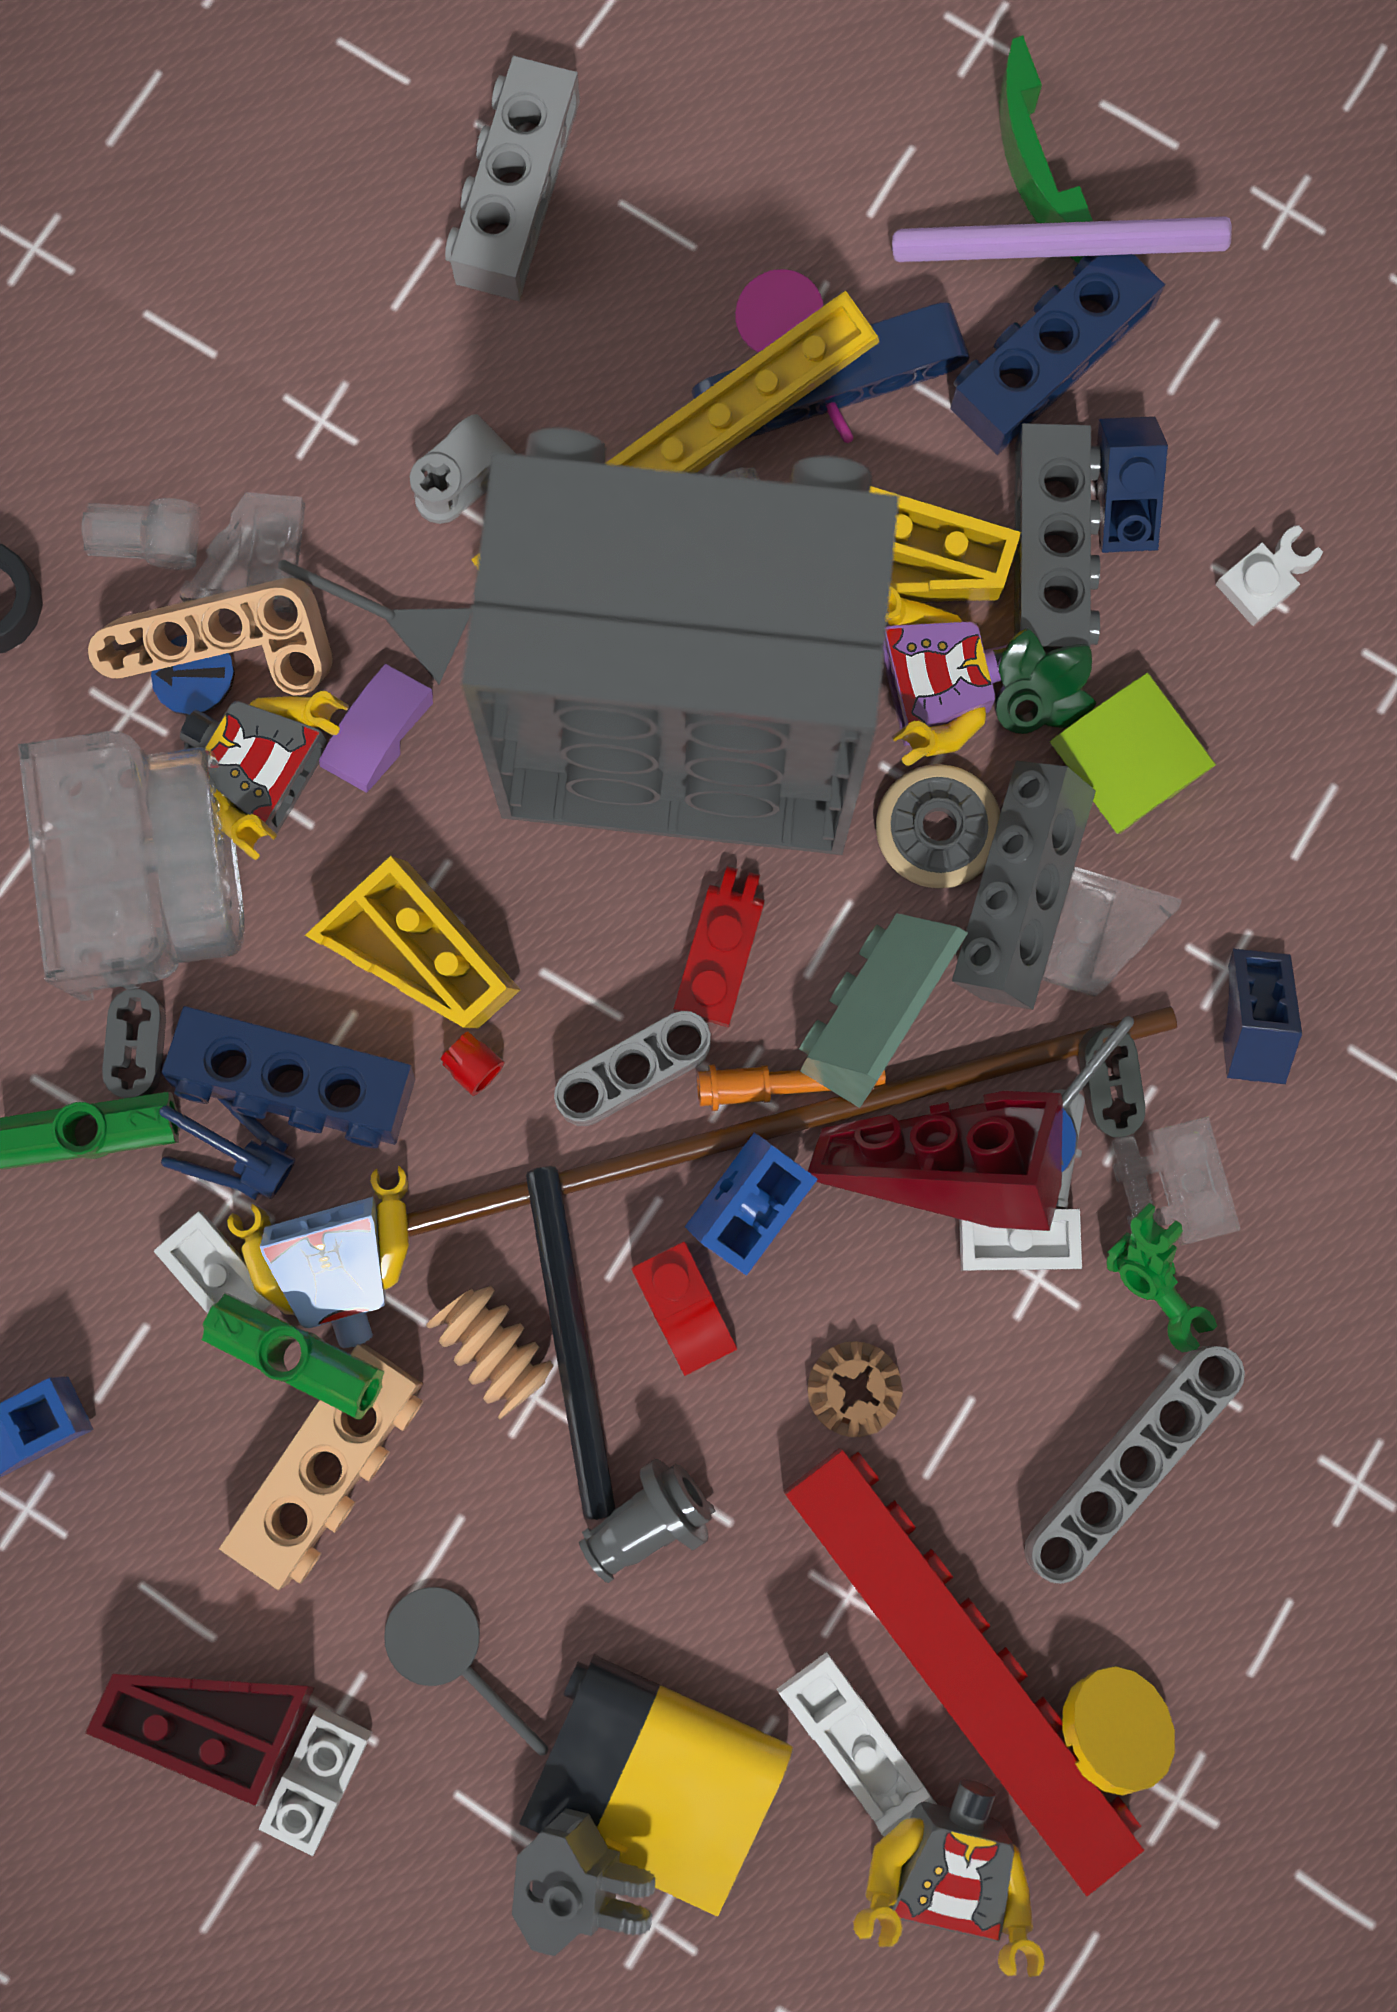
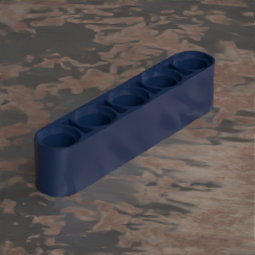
[691,302,970,440]

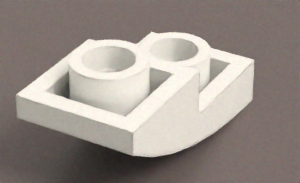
[259,1706,372,1856]

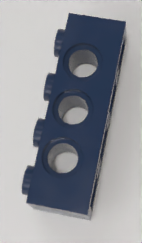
[951,254,1165,456]
[162,1006,415,1148]

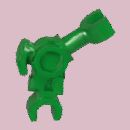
[1106,1203,1217,1353]

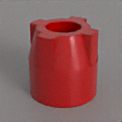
[440,1031,505,1096]

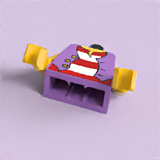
[883,586,1007,766]

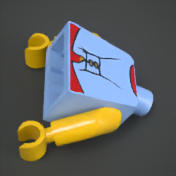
[227,1166,409,1348]

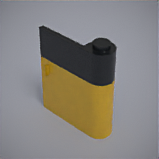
[519,1655,793,1917]

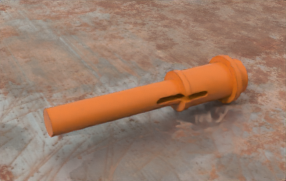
[697,1064,886,1111]

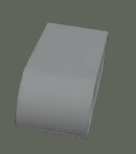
[554,1011,711,1127]

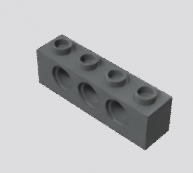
[1014,424,1100,654]
[952,760,1096,1010]

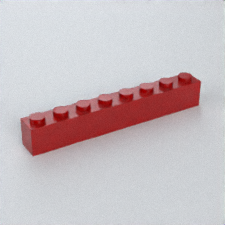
[783,1447,1145,1897]

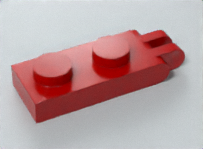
[673,866,765,1028]

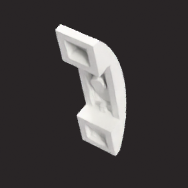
[777,1652,937,1837]

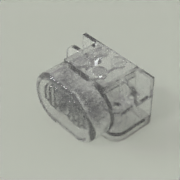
[18,731,245,1001]

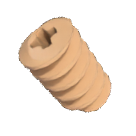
[426,1286,554,1419]

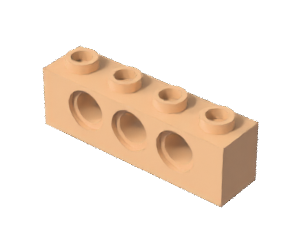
[219,1344,423,1590]

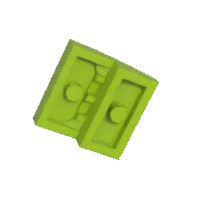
[1050,673,1217,834]

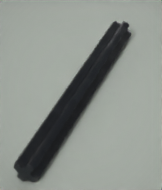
[526,1166,615,1520]

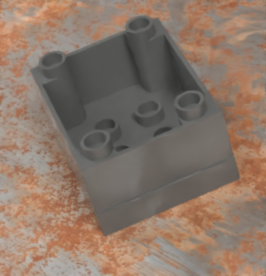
[461,428,899,855]

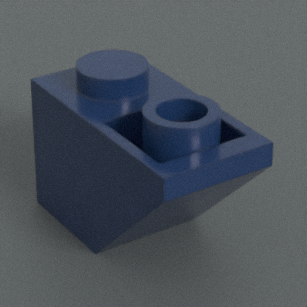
[1096,416,1168,553]

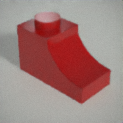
[631,1241,738,1376]

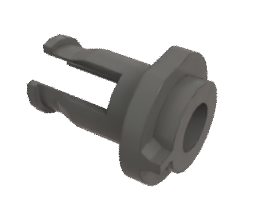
[579,1459,716,1583]

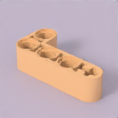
[88,578,333,695]

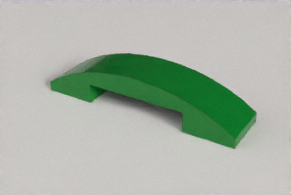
[1000,36,1093,263]

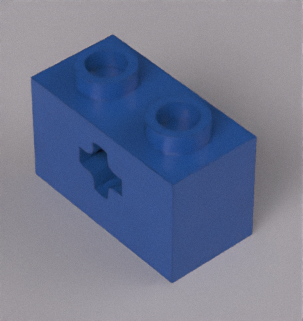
[685,1132,818,1276]

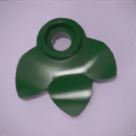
[995,628,1096,734]

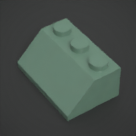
[799,913,968,1108]

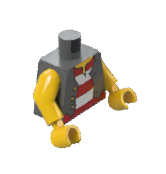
[180,691,349,860]
[853,1779,1045,1977]

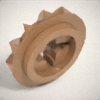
[808,1341,903,1438]

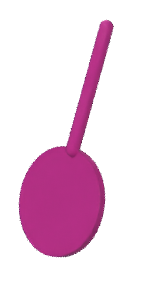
[735,269,853,443]

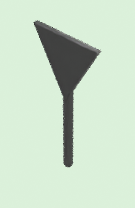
[278,560,471,685]

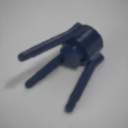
[159,1099,295,1200]

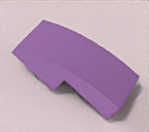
[319,664,433,793]

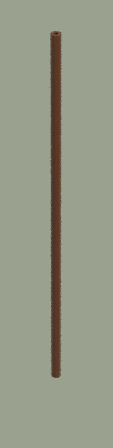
[407,1006,1177,1237]

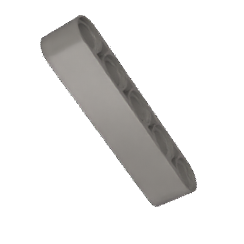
[1024,1346,1245,1584]

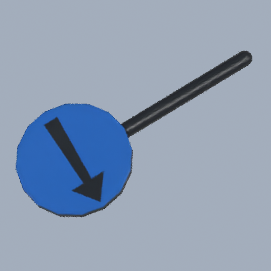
[151,634,235,821]

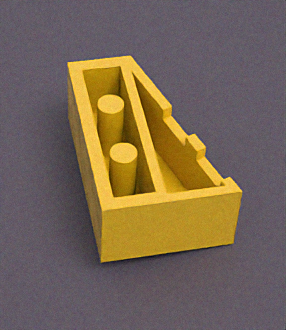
[870,486,1021,602]
[305,856,521,1029]

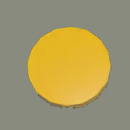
[1062,1666,1175,1795]

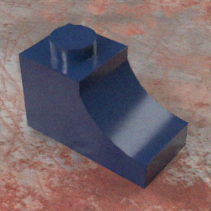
[1223,948,1302,1084]

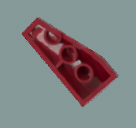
[808,1091,1063,1231]

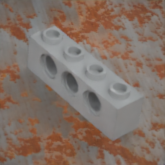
[445,56,580,301]

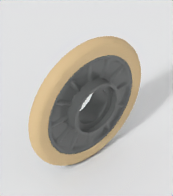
[876,764,1001,888]

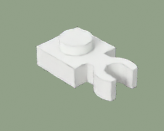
[1216,525,1323,626]

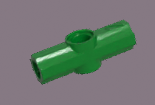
[0,1092,180,1170]
[201,1293,384,1419]

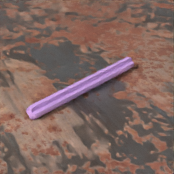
[892,217,1232,262]

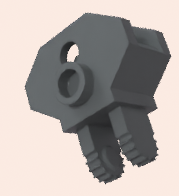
[512,1808,656,1957]

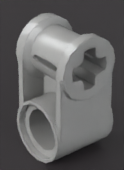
[409,414,517,524]

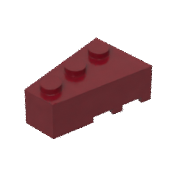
[85,1674,315,1806]

